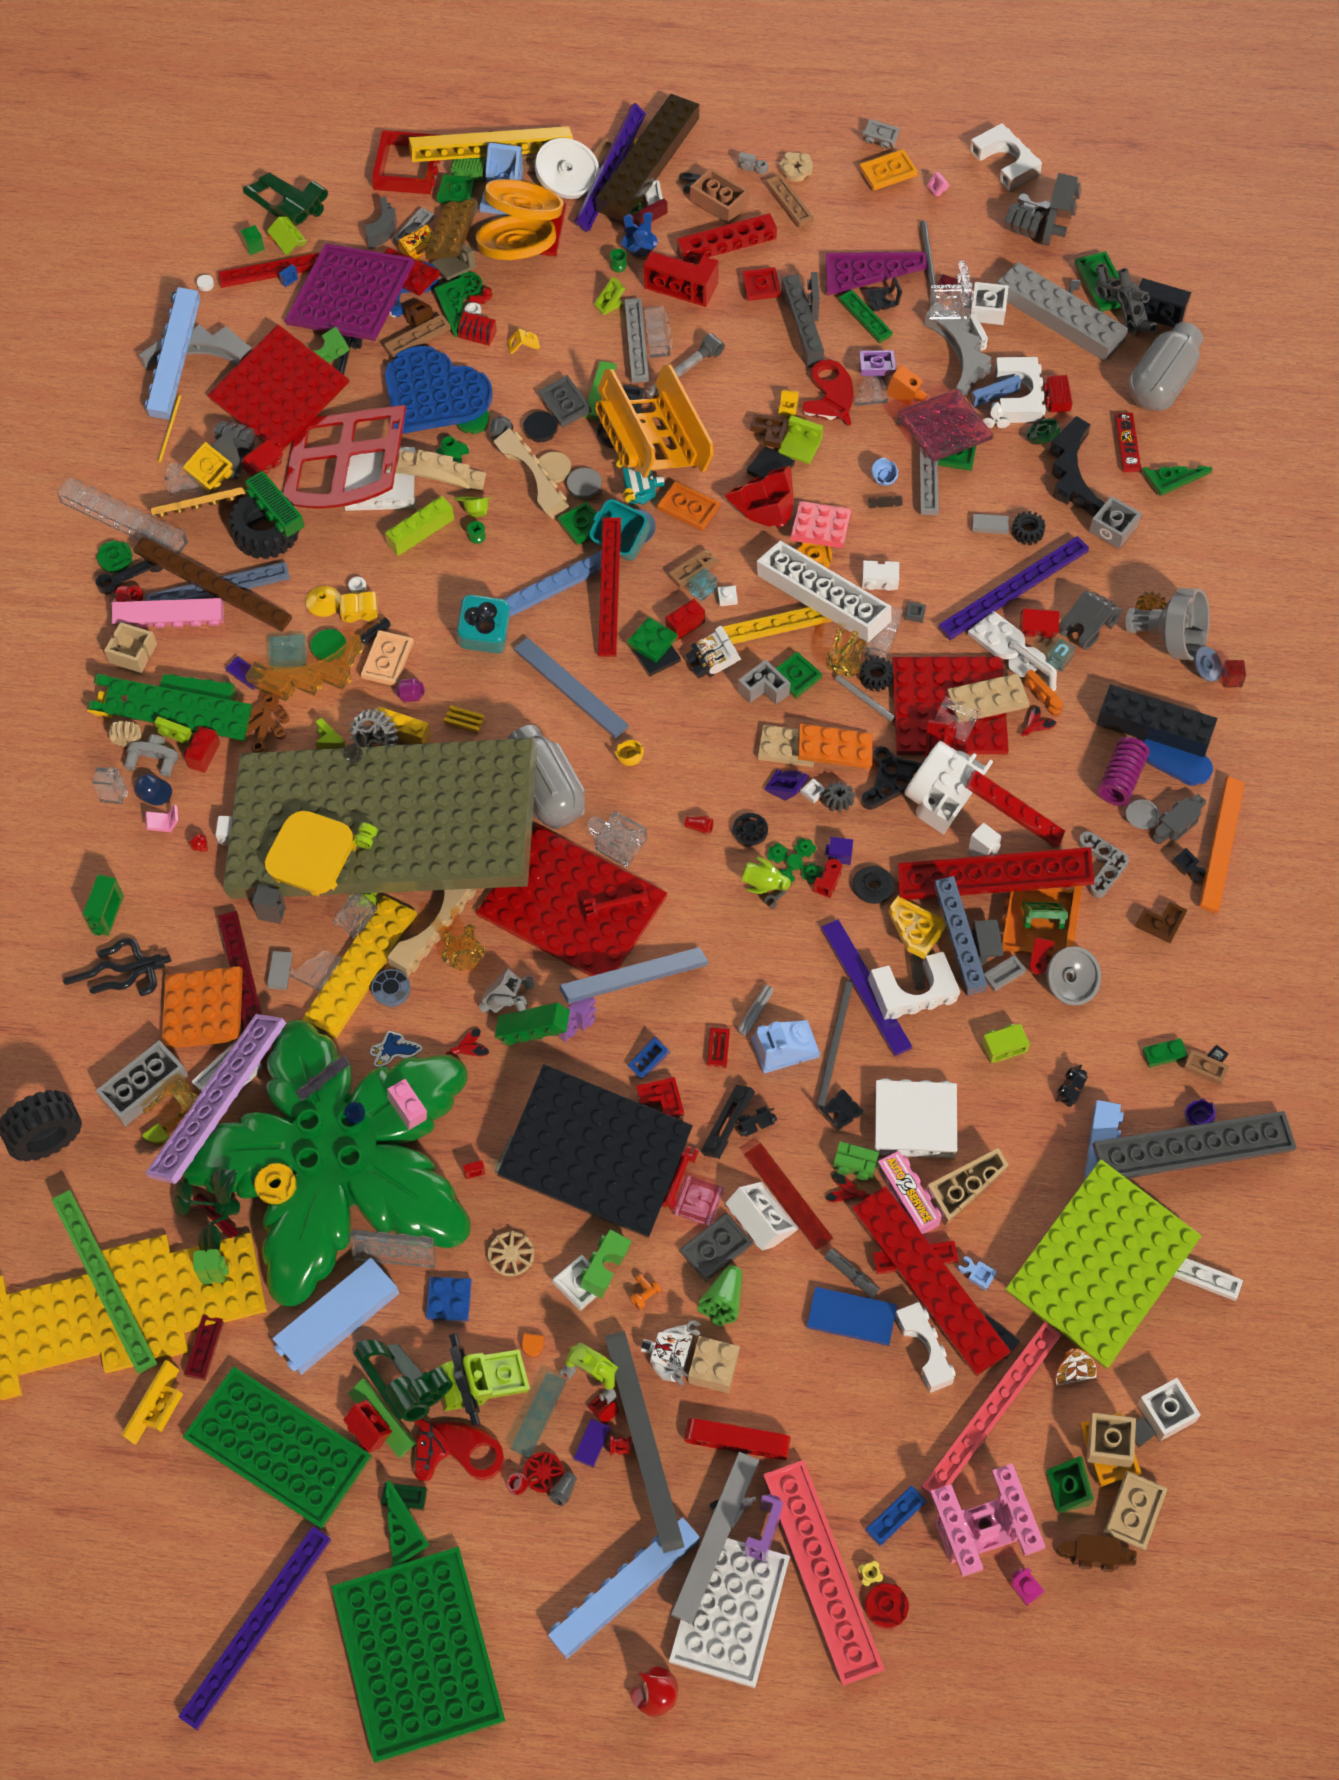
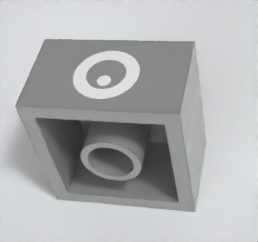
[1089,496,1142,549]

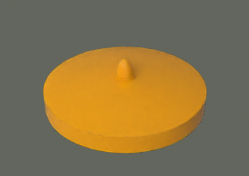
[484,179,563,220]
[476,215,556,260]

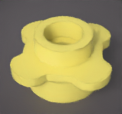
[858,1561,883,1586]

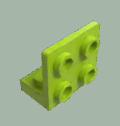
[778,415,824,464]

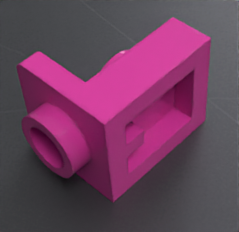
[1010,1567,1044,1606]

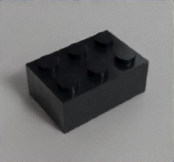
[1139,278,1192,328]

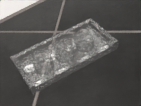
[350,1230,436,1268]

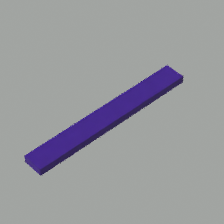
[821,919,912,1057]

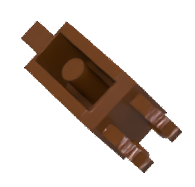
[1056,1534,1137,1572]

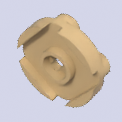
[780,152,813,182]

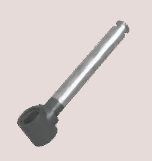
[645,333,725,399]

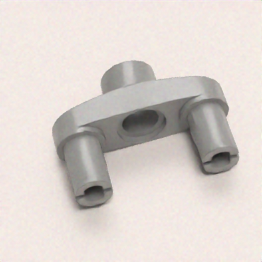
[124,734,179,777]

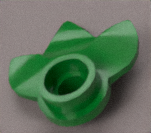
[436,436,469,463]

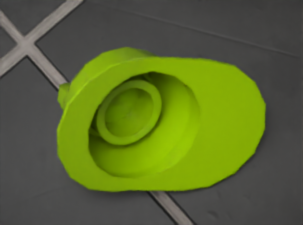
[453,496,492,517]

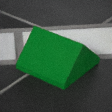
[1046,1456,1094,1513]

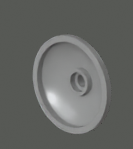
[1047,946,1101,1005]

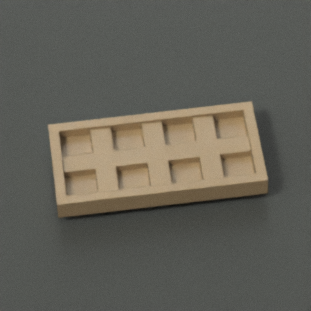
[947,673,1030,723]

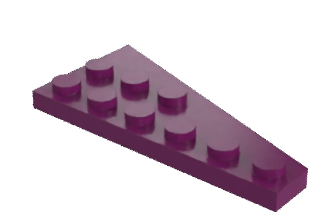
[826,252,926,296]

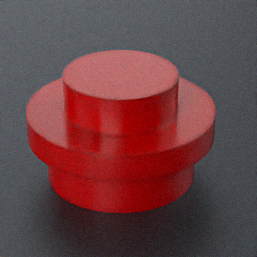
[507,1473,528,1495]

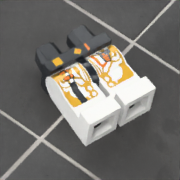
[685,626,741,679]

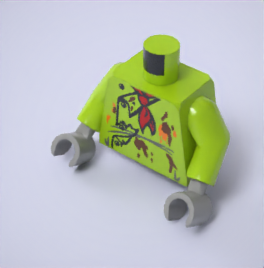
[559,1342,618,1404]

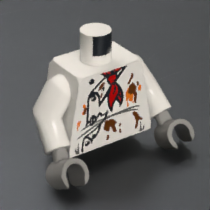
[641,1320,701,1385]

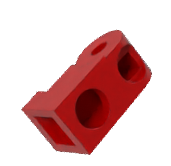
[813,859,842,898]
[1029,937,1055,976]

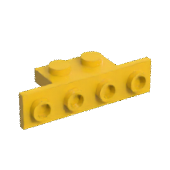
[121,1360,183,1445]

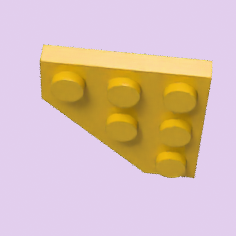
[888,896,946,959]

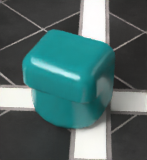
[590,499,651,561]

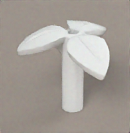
[980,402,1010,428]

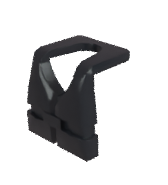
[865,277,902,312]
[818,1089,863,1131]

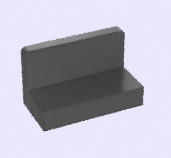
[971,920,1004,964]

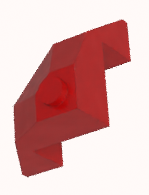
[725,466,794,527]

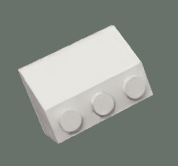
[725,1182,799,1250]

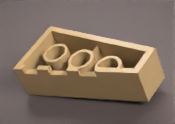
[926,1148,1009,1226]

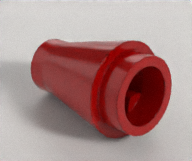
[685,816,714,834]

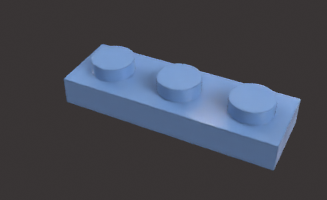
[971,375,1022,408]

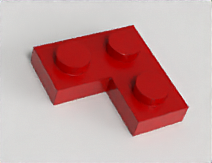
[636,1077,685,1118]

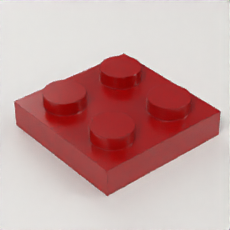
[742,267,781,301]

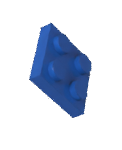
[426,1277,472,1321]

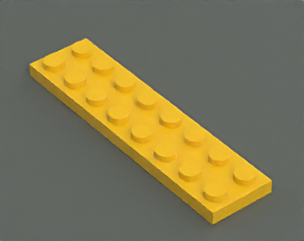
[302,896,417,1039]

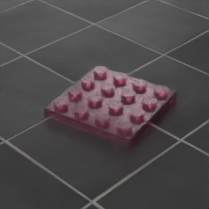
[897,389,993,462]

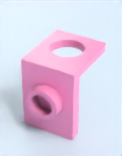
[145,805,178,832]

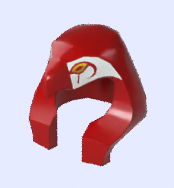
[629,1666,679,1717]

